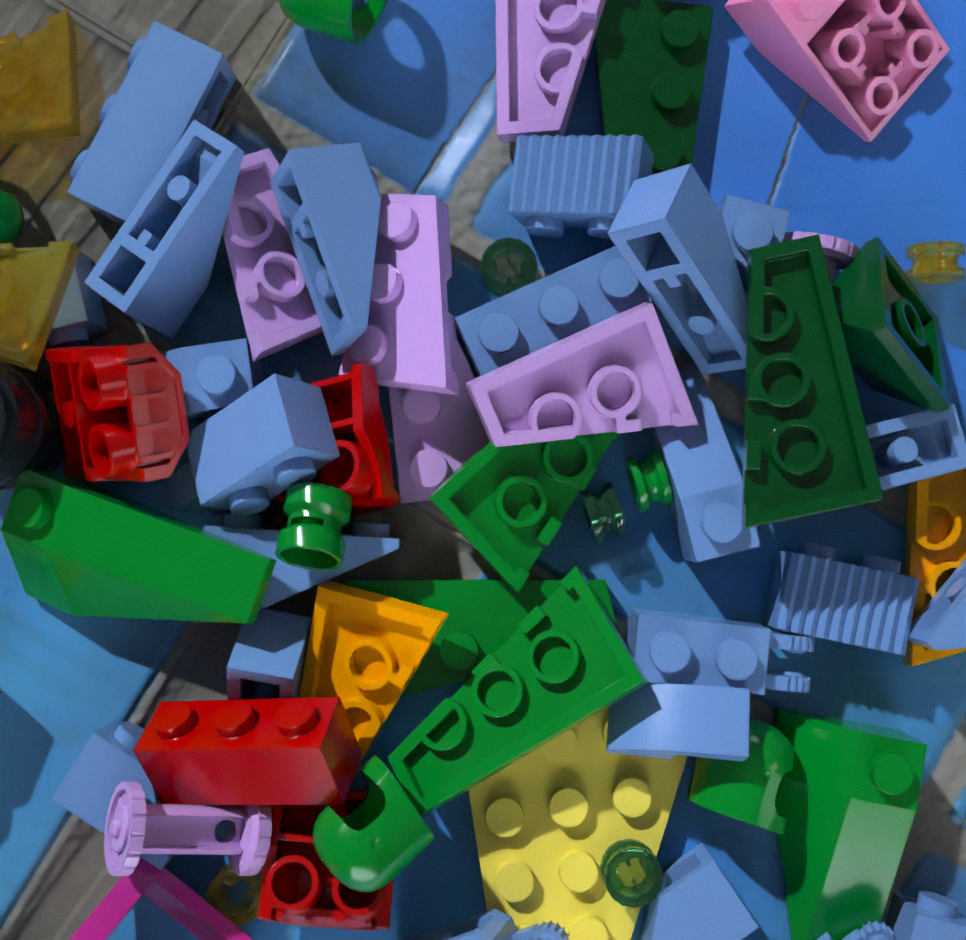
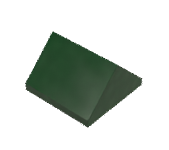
[831,237,950,413]

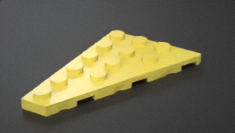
[468,706,688,940]

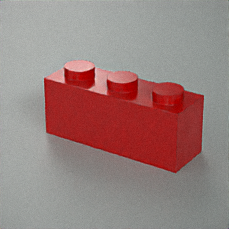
[133,697,362,805]

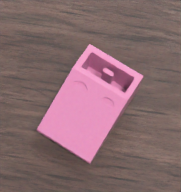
[724,0,950,142]

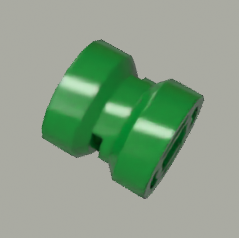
[275,482,353,571]

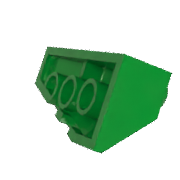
[1,469,277,624]
[773,707,927,940]

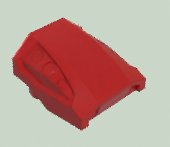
[45,343,190,482]
[275,363,400,517]
[258,789,394,931]

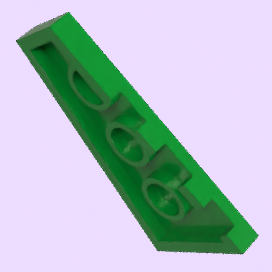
[428,432,620,593]
[387,566,648,816]
[344,579,619,697]

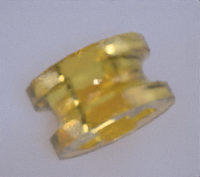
[905,241,966,285]
[206,863,263,927]

